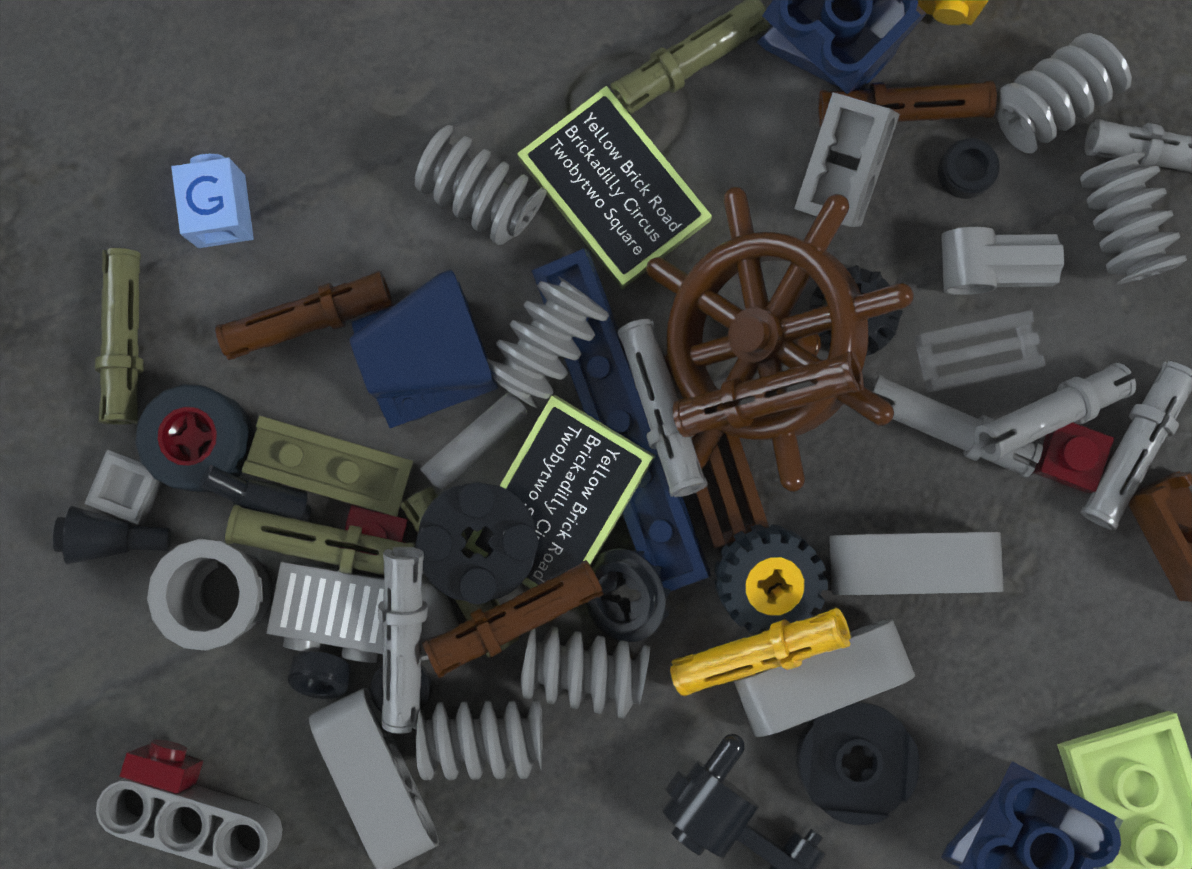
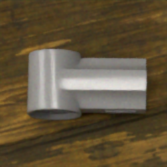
[941,227,1064,295]

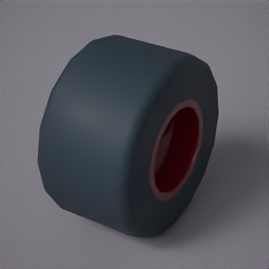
[135,384,255,492]

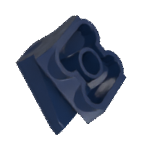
[756,0,927,94]
[349,269,499,429]
[941,761,1123,869]

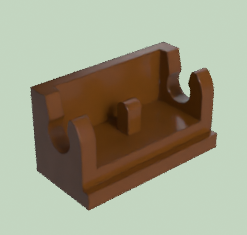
[1128,471,1192,602]

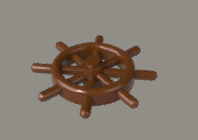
[646,187,914,492]

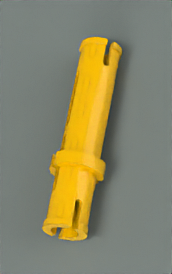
[670,608,851,696]

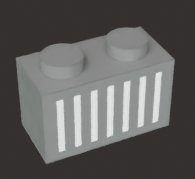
[266,562,384,663]

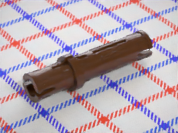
[818,81,997,127]
[215,270,393,360]
[672,351,864,438]
[422,560,604,678]

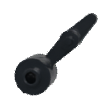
[662,734,826,869]

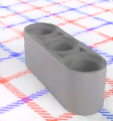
[829,532,1004,595]
[733,619,915,737]
[309,687,439,869]
[96,778,283,869]

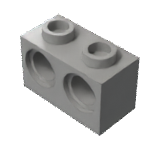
[794,92,900,227]

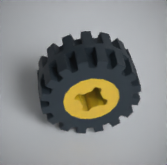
[714,524,828,635]

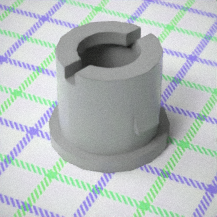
[147,539,272,651]

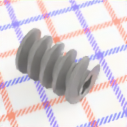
[995,33,1132,153]
[415,125,547,245]
[1080,152,1187,284]
[486,276,609,408]
[521,626,650,719]
[416,700,543,780]

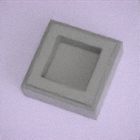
[84,450,162,525]

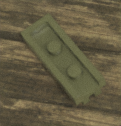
[242,415,413,517]

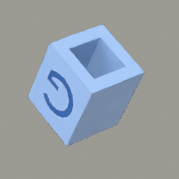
[171,154,254,248]

